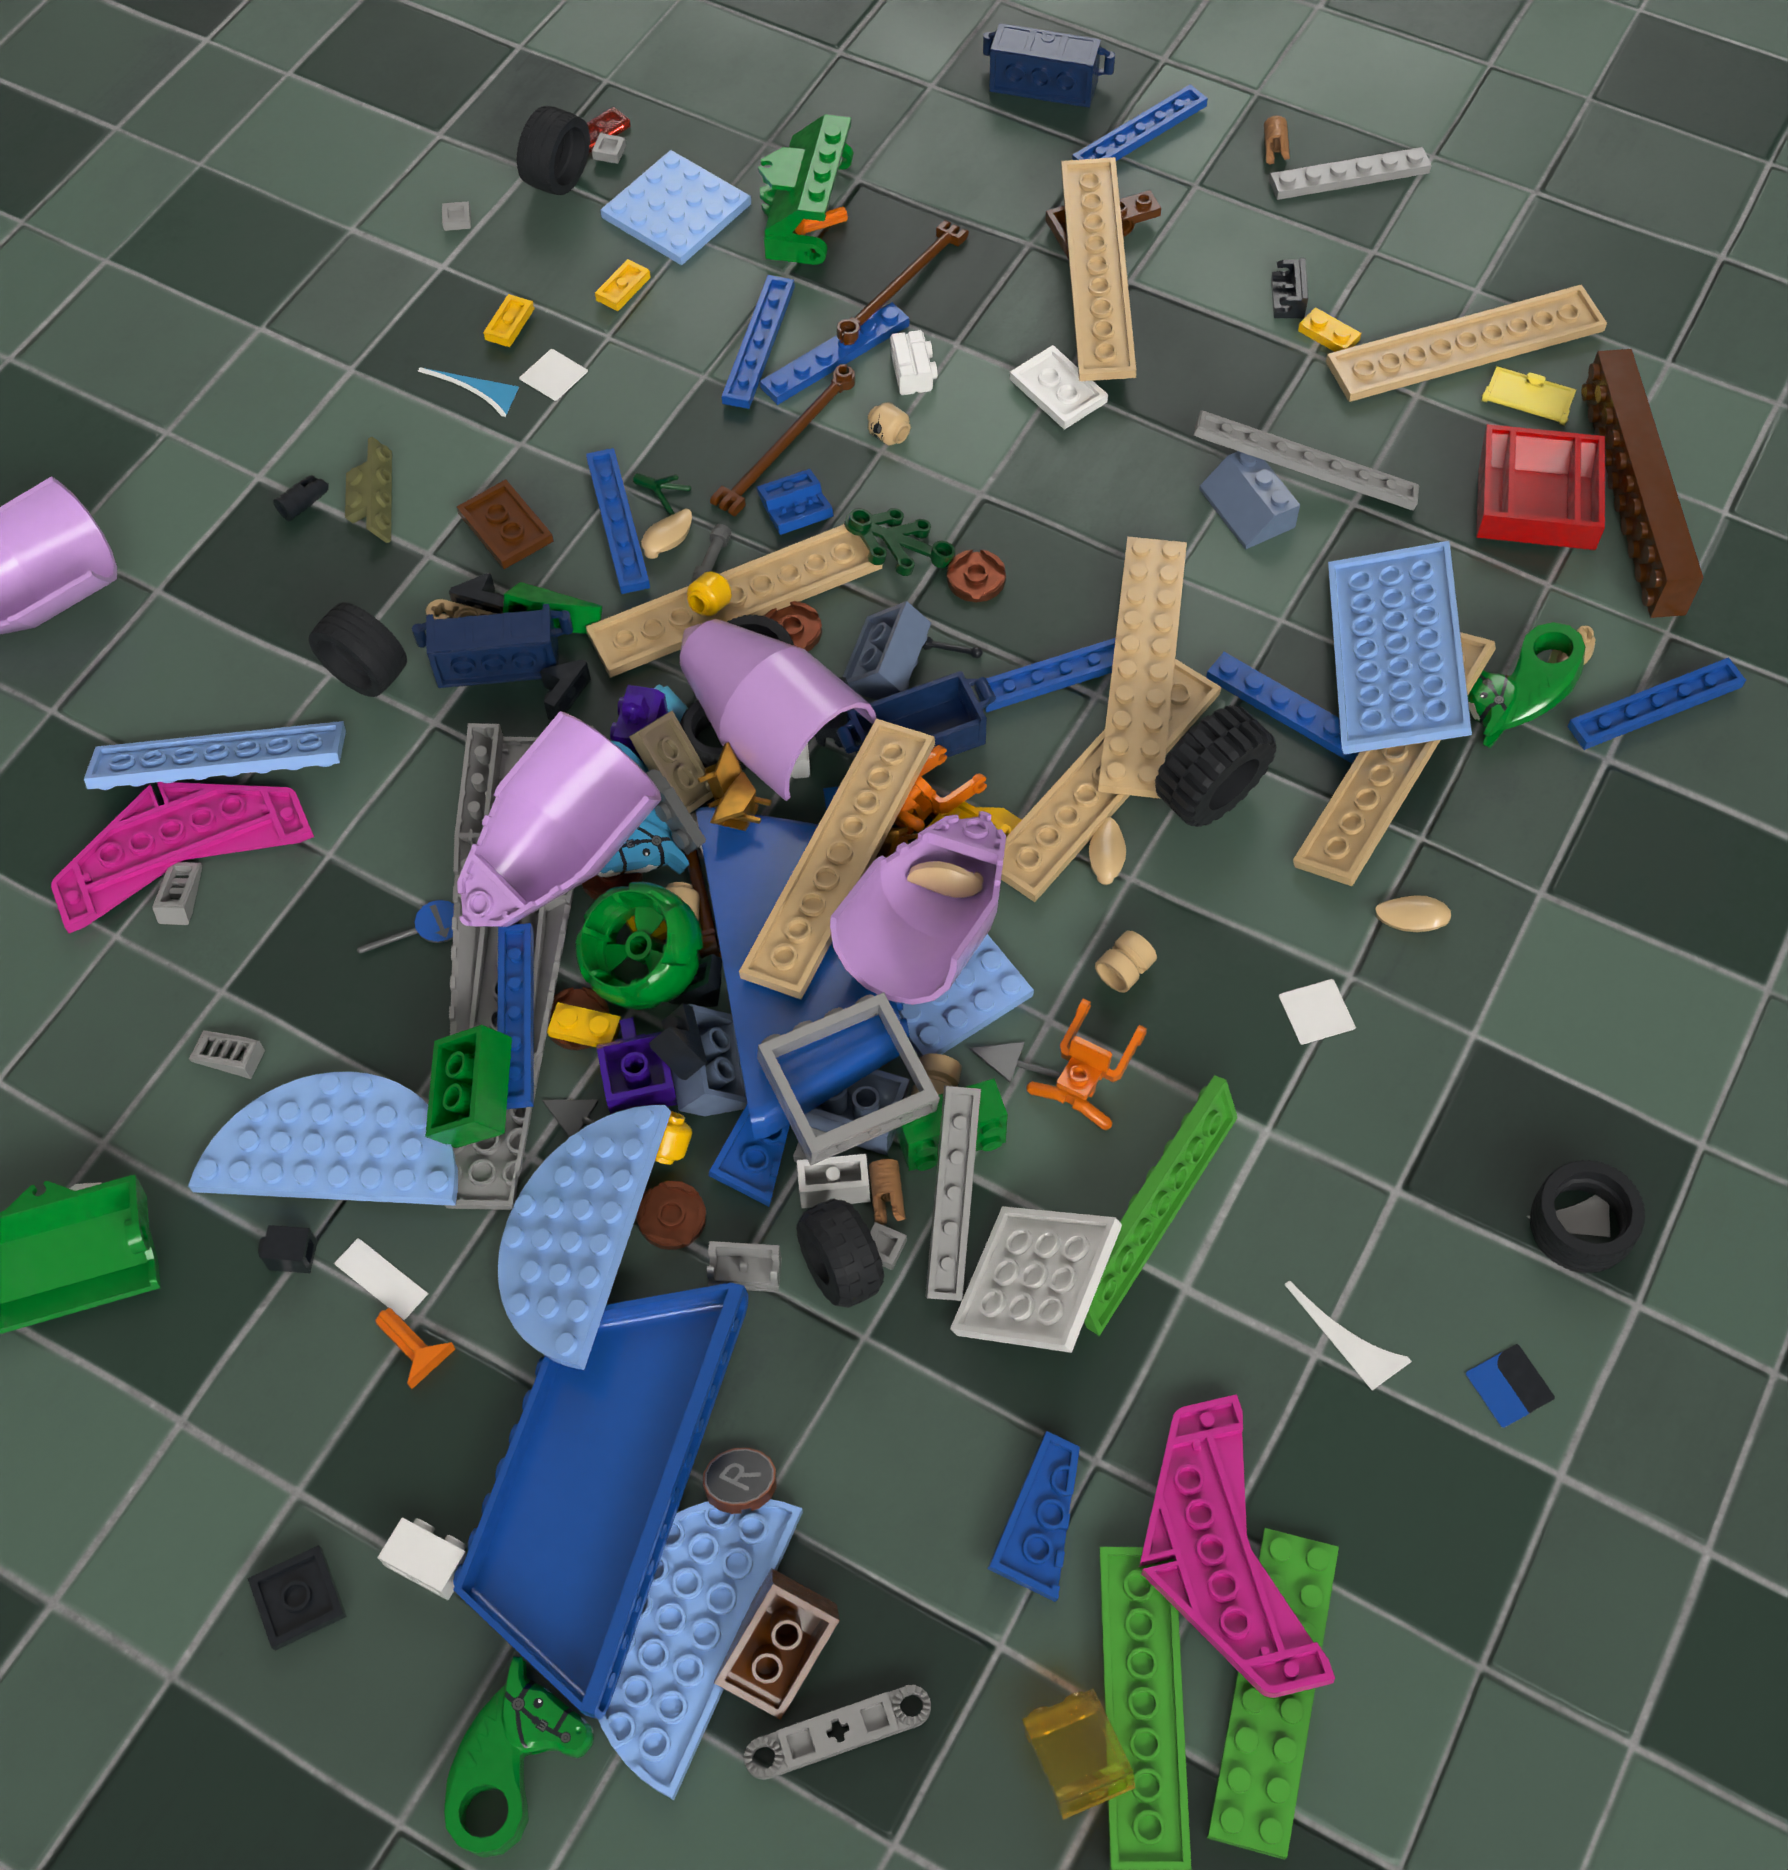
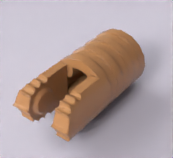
[1264,116,1290,165]
[868,1159,906,1225]

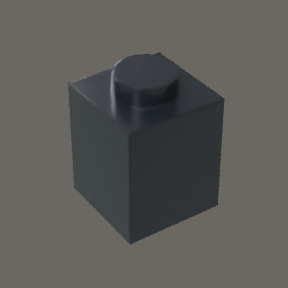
[258,1225,318,1274]

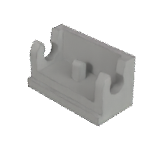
[707,1241,782,1292]

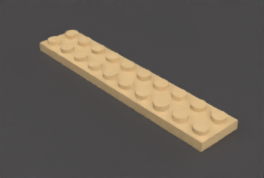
[1061,157,1136,381]
[1326,284,1607,402]
[586,524,882,678]
[1098,536,1187,799]
[1293,632,1496,886]
[1001,659,1221,902]
[739,719,935,1000]

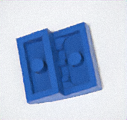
[757,469,834,535]

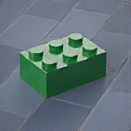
[425,1025,512,1148]
[896,1078,1008,1171]

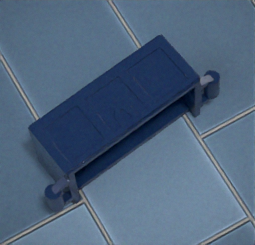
[983,23,1115,108]
[412,604,573,688]
[836,670,996,758]

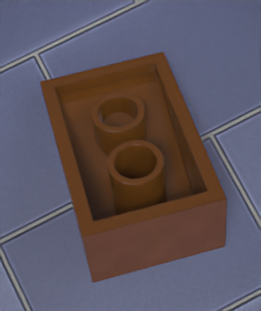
[714,1568,840,1720]

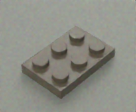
[629,711,714,813]

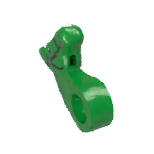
[1468,622,1586,748]
[444,1656,594,1858]

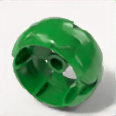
[575,882,703,1010]

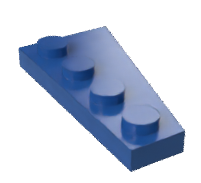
[708,1103,790,1207]
[987,1431,1080,1602]

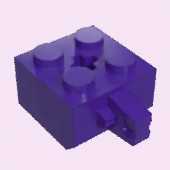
[610,685,668,763]
[596,1017,678,1115]

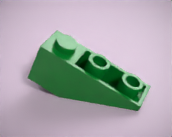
[503,582,602,634]

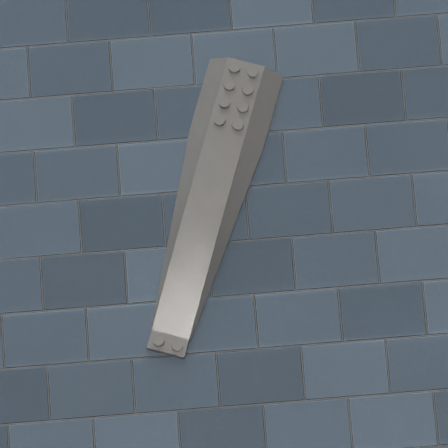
[445,723,594,1210]

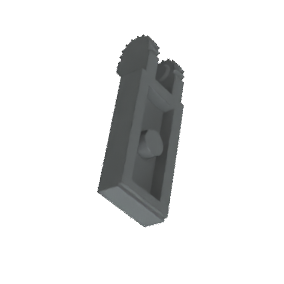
[646,769,706,855]

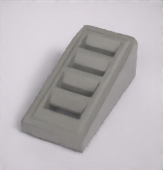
[152,862,202,925]
[189,1030,265,1079]

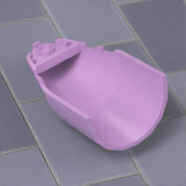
[0,476,117,634]
[680,619,877,801]
[457,711,661,927]
[830,811,1006,1005]

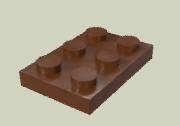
[456,479,554,569]

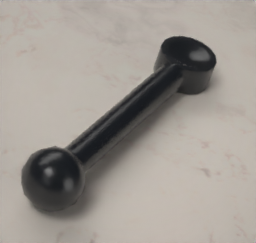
[922,637,983,658]

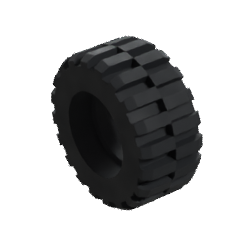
[1155,705,1277,827]

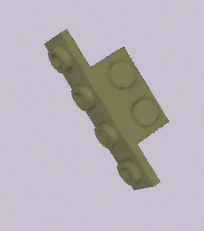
[345,437,392,543]

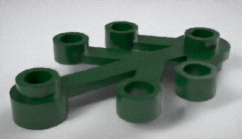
[844,508,955,576]

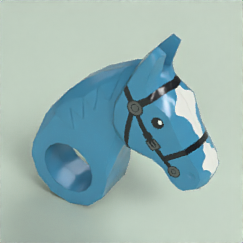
[597,741,689,877]

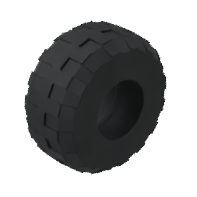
[796,1198,884,1308]

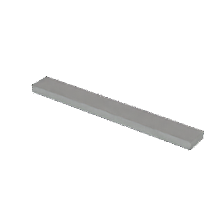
[1194,410,1419,511]

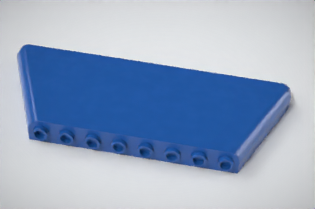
[695,807,910,1140]
[453,1283,748,1720]

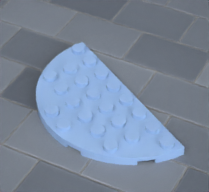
[188,1072,458,1206]
[498,1105,671,1370]
[598,1499,803,1800]

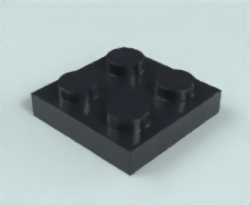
[247,1545,347,1651]

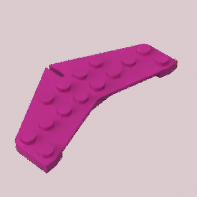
[51,782,314,933]
[1139,1394,1335,1698]

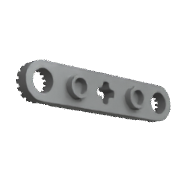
[744,1685,931,1780]

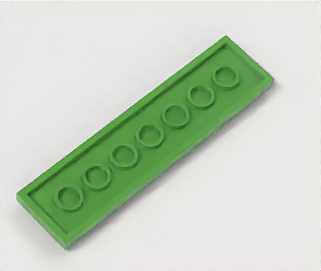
[1084,1075,1238,1336]
[1207,1528,1339,1860]
[1099,1547,1191,1870]

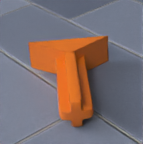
[793,207,848,235]
[375,1308,456,1390]

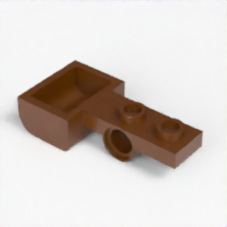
[1046,190,1161,260]

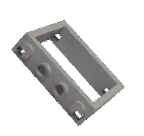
[757,992,940,1166]

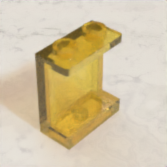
[1022,1688,1135,1820]

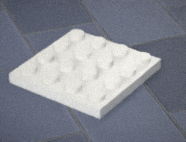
[950,1206,1122,1353]

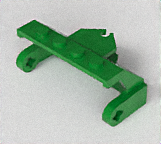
[758,114,854,265]
[0,1174,161,1334]

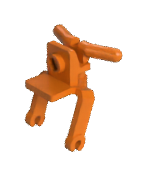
[894,745,987,834]
[1026,998,1147,1130]

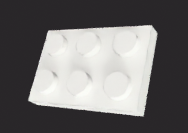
[1010,345,1108,430]

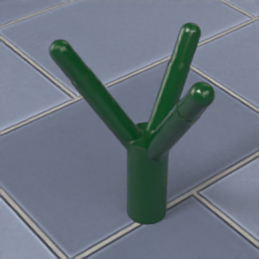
[633,473,692,516]

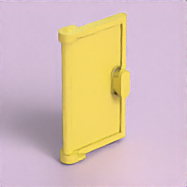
[1482,366,1576,426]

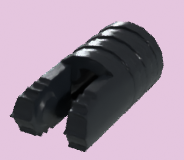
[273,475,329,521]

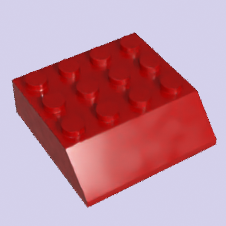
[1476,424,1605,550]

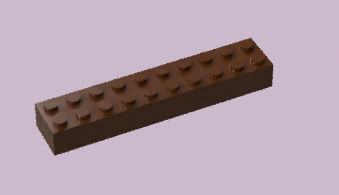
[1581,349,1704,618]

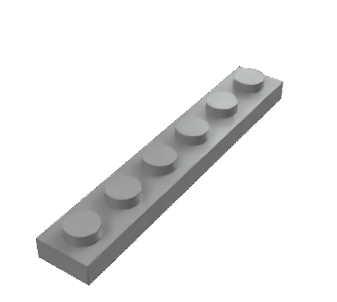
[1269,147,1431,200]
[925,1085,981,1301]

